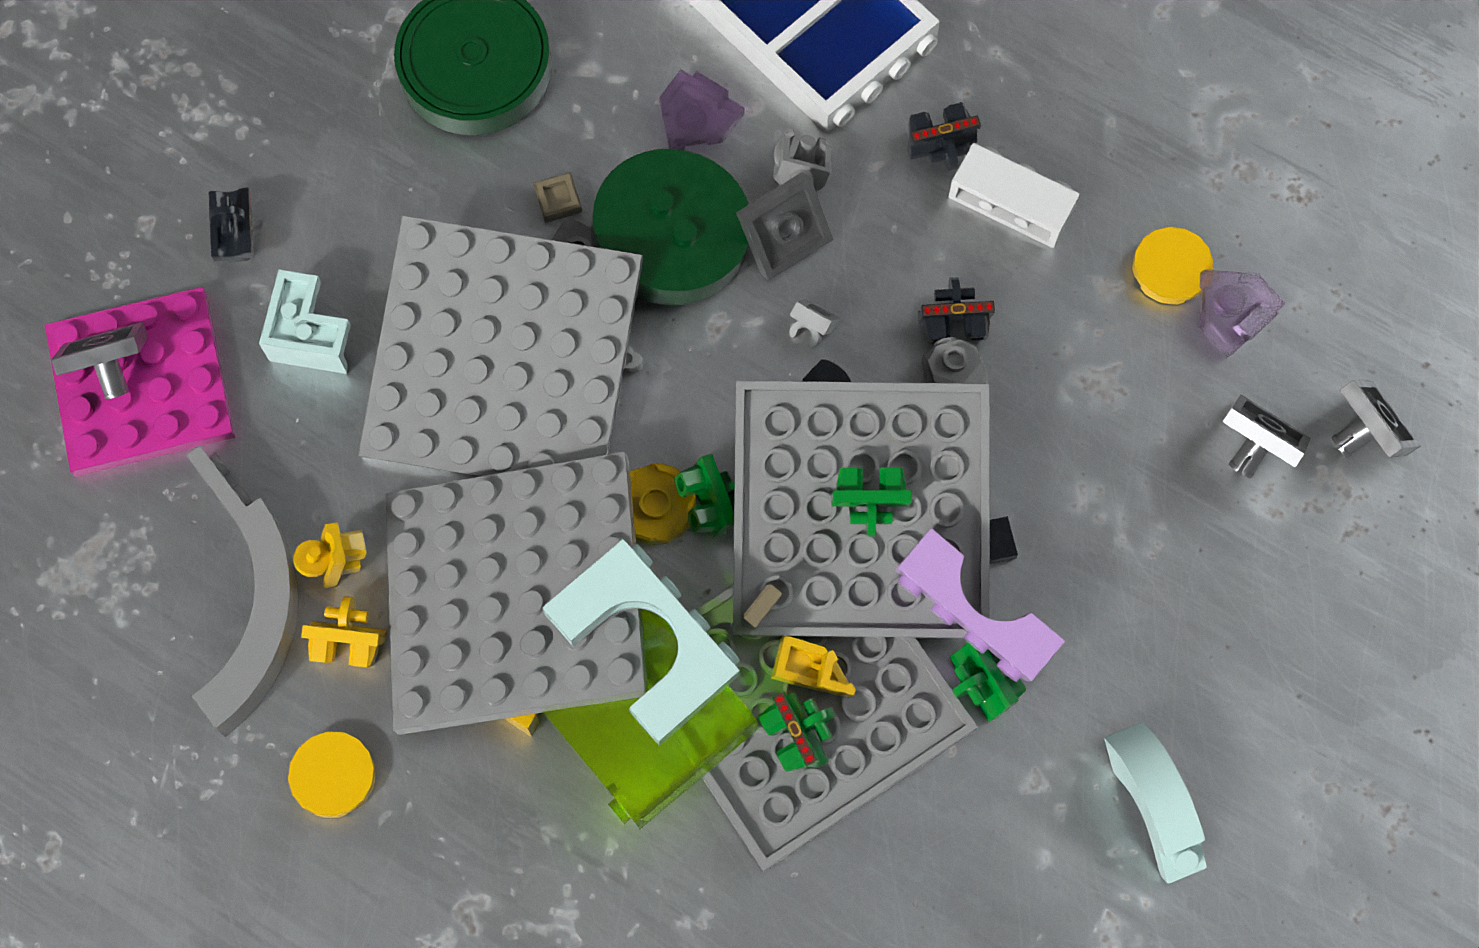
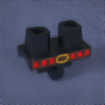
[907,102,981,171]
[209,187,254,263]
[918,277,995,343]

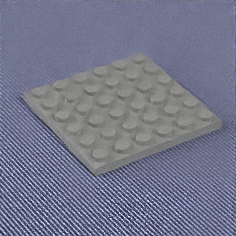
[358,216,643,477]
[733,381,990,638]
[385,452,648,735]
[644,586,978,872]

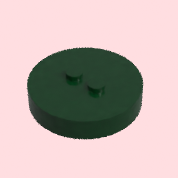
[394,0,552,135]
[591,149,749,305]

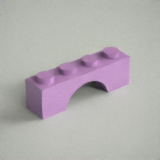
[895,528,1065,682]

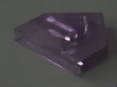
[659,69,745,150]
[1200,270,1285,358]

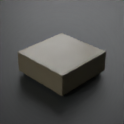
[533,172,582,223]
[743,584,782,629]

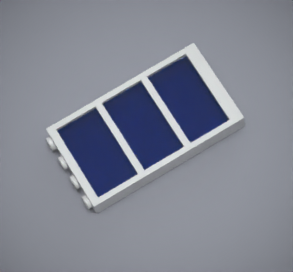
[687,0,940,134]

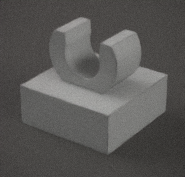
[789,299,840,348]

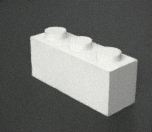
[948,143,1080,249]

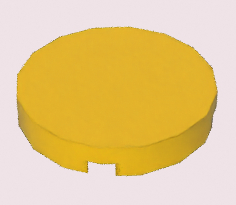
[1132,227,1214,305]
[630,463,697,545]
[288,731,376,818]

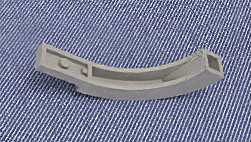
[186,445,298,737]

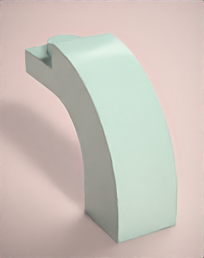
[1104,722,1207,884]

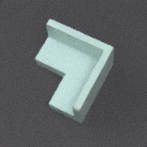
[259,270,351,374]

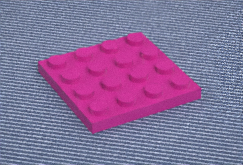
[45,287,236,477]

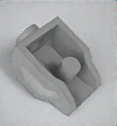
[773,129,832,192]
[921,337,988,384]

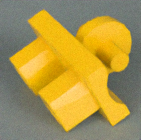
[293,522,366,588]
[301,596,387,668]

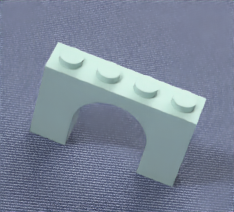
[542,539,740,746]

